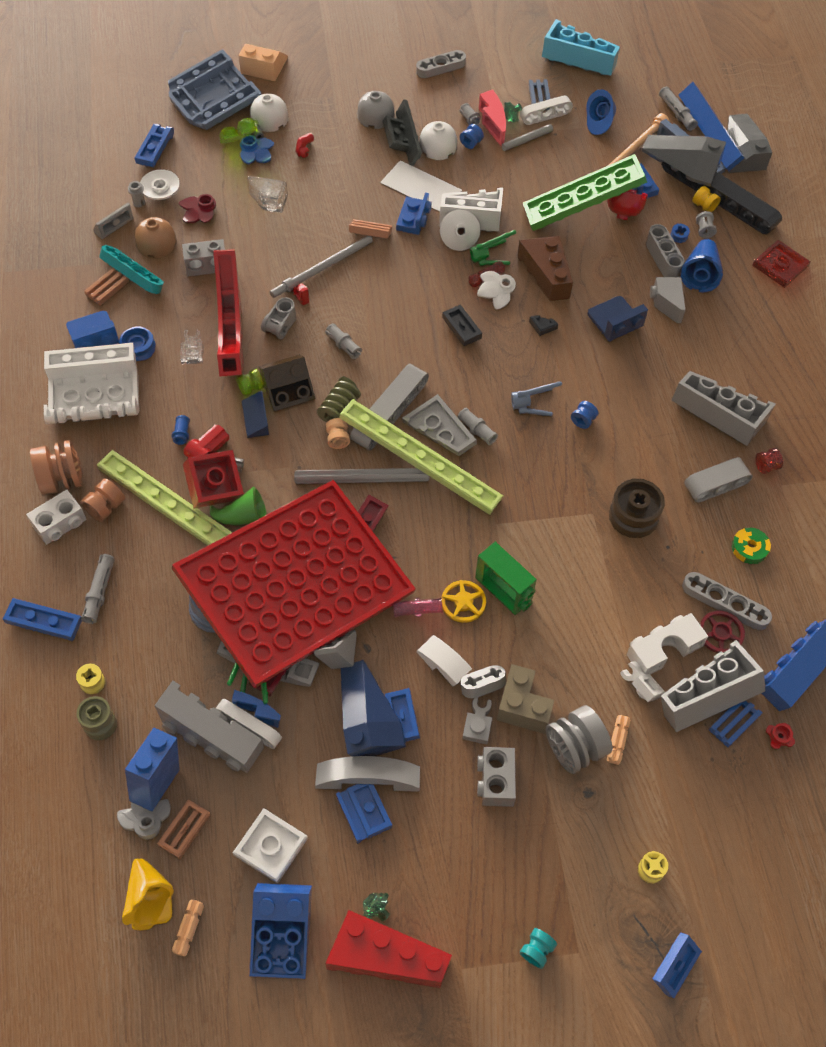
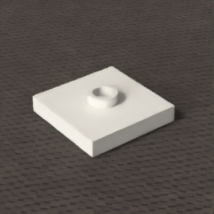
[233,808,308,884]

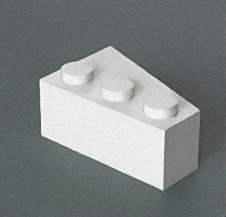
[439,188,503,231]

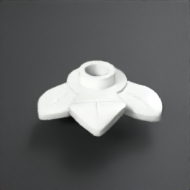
[477,271,516,310]

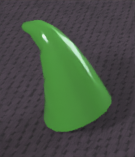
[210,487,267,526]

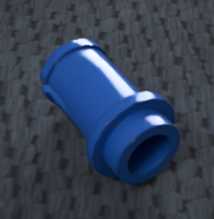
[171,415,190,445]

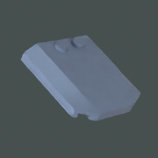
[168,49,262,130]

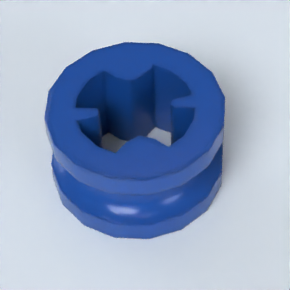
[670,224,690,243]

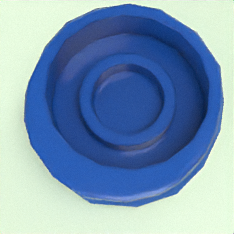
[119,326,156,361]

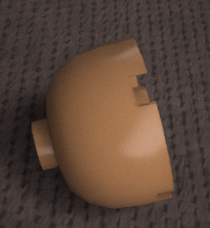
[135,217,177,258]

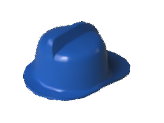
[586,89,616,135]

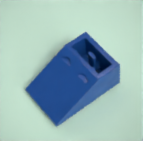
[249,883,312,979]

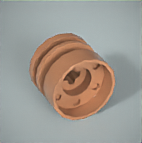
[30,440,83,496]

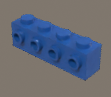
[761,620,826,711]

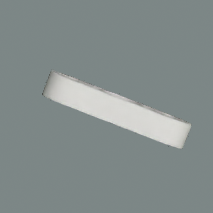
[520,96,573,125]
[216,699,282,749]

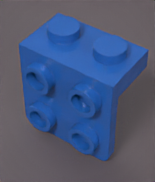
[66,311,119,348]

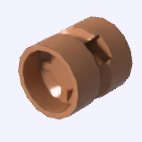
[80,478,125,522]

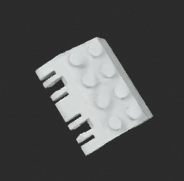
[44,343,140,425]

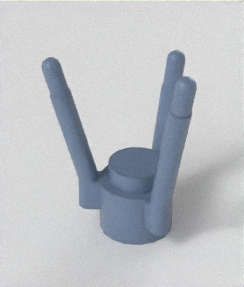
[511,381,562,416]

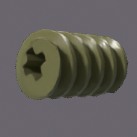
[317,376,361,422]

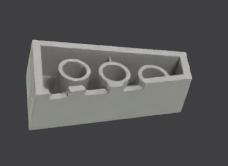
[672,371,776,446]
[661,640,765,732]
[155,681,264,773]

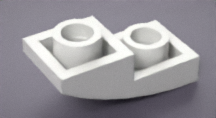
[416,635,472,686]

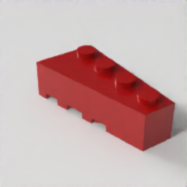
[325,910,452,988]

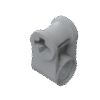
[261,297,296,339]

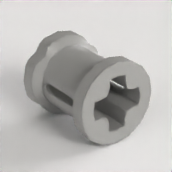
[696,211,717,239]

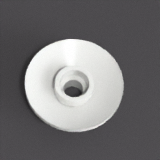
[140,170,180,200]
[440,209,480,251]

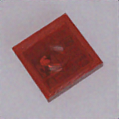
[752,240,811,288]

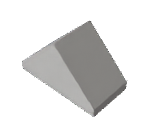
[314,630,357,669]

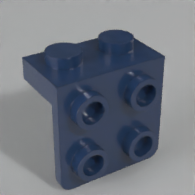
[587,296,648,342]

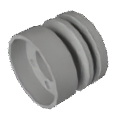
[545,705,613,774]

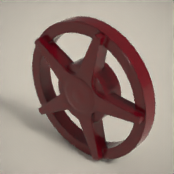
[700,610,745,653]

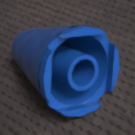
[681,239,723,293]

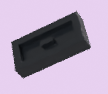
[442,304,482,346]

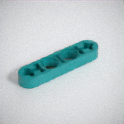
[99,245,164,294]

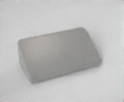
[93,203,134,239]

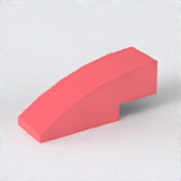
[479,89,506,146]

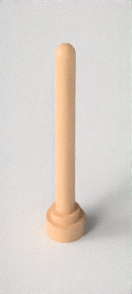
[608,113,670,166]

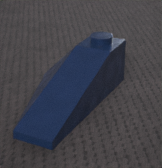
[341,660,406,757]

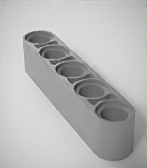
[350,363,429,450]

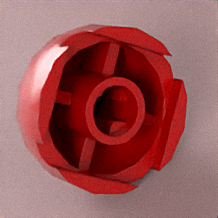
[607,189,648,220]

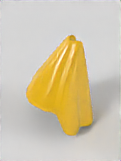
[122,858,174,931]

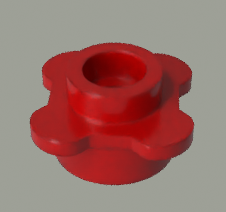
[766,723,795,749]

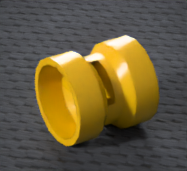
[692,186,721,212]

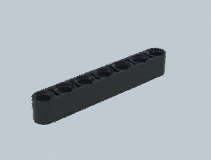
[661,162,782,234]

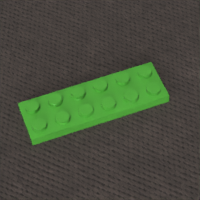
[523,154,647,231]

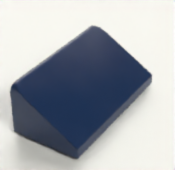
[242,391,269,438]

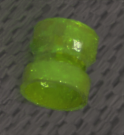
[236,368,265,396]

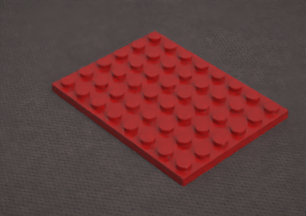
[172,480,416,689]

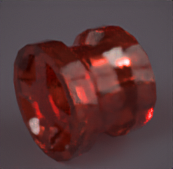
[755,448,784,474]

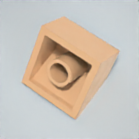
[238,44,288,81]

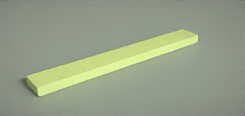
[339,399,503,515]
[97,450,232,545]

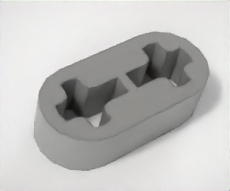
[461,665,506,698]

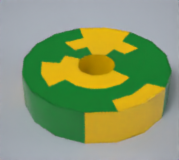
[731,527,771,564]

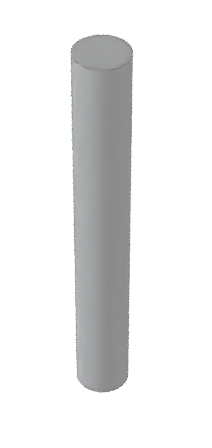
[502,124,553,151]

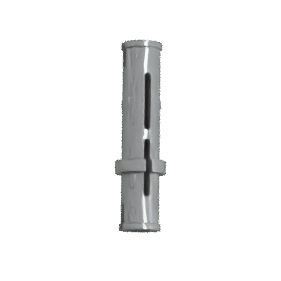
[659,86,698,131]
[81,554,115,624]

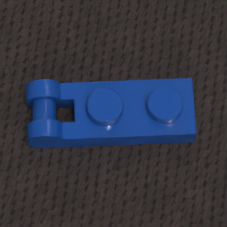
[134,124,174,168]

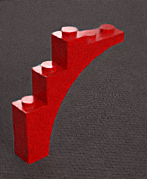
[213,249,244,376]

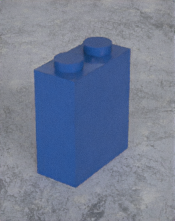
[125,728,180,811]

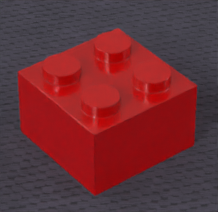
[183,450,244,509]

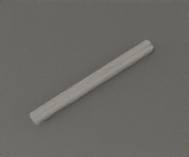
[294,468,429,484]

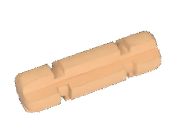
[607,715,631,765]
[172,900,204,956]

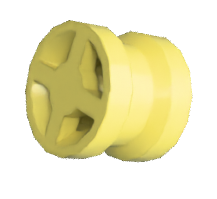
[76,663,105,694]
[638,851,668,884]

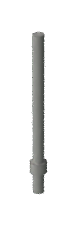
[270,236,373,298]

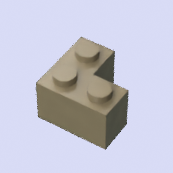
[497,664,554,734]

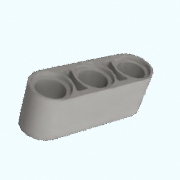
[646,224,685,277]
[684,457,753,503]

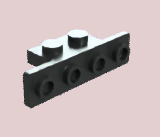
[383,99,422,166]

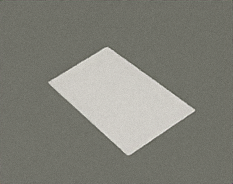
[381,161,462,211]

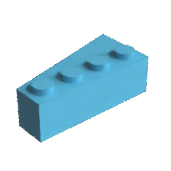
[542,19,620,76]

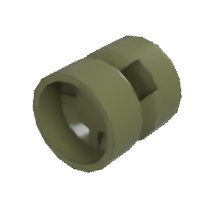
[76,696,117,740]

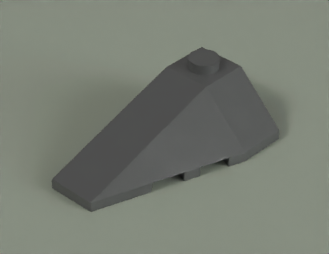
[727,114,772,173]
[642,135,726,186]

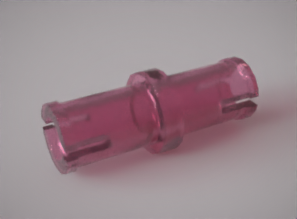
[394,597,443,617]

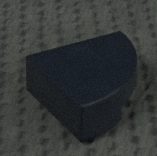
[529,315,558,336]

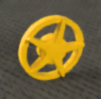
[441,580,486,623]

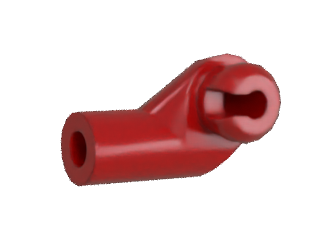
[295,133,314,158]

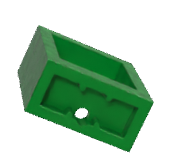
[475,541,537,615]

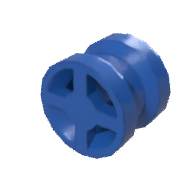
[460,124,484,149]
[571,401,599,429]

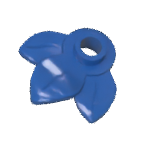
[240,135,274,164]

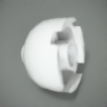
[250,94,288,132]
[419,121,457,160]

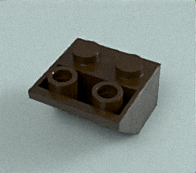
[258,354,316,411]

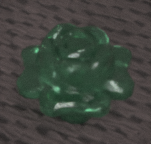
[504,101,522,123]
[363,893,390,921]

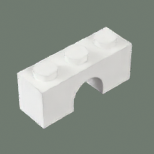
[627,613,708,675]

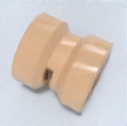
[326,418,350,449]

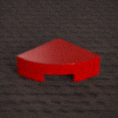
[293,283,310,306]

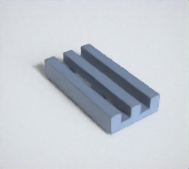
[528,79,550,110]

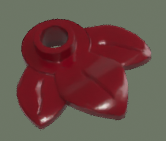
[179,194,216,223]

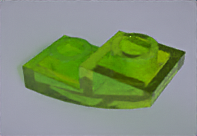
[219,118,259,143]

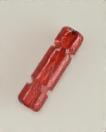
[468,261,505,287]

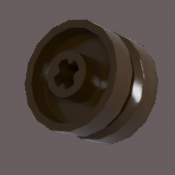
[609,478,665,538]

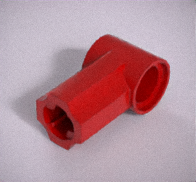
[183,425,230,458]

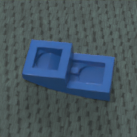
[232,690,281,728]

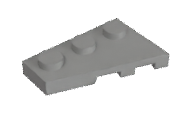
[402,394,477,456]

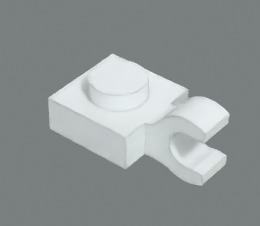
[620,661,665,702]

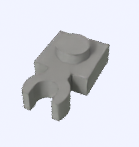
[462,698,492,744]

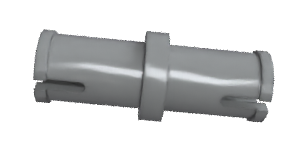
[325,323,362,359]
[457,408,498,445]

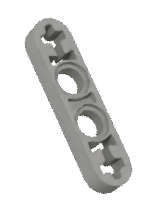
[682,572,772,630]

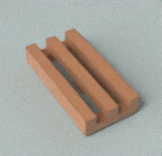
[349,219,392,239]
[84,268,130,306]
[157,799,211,860]

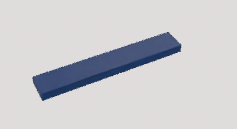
[678,82,745,171]

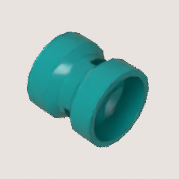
[519,928,557,969]

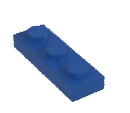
[3,598,82,641]

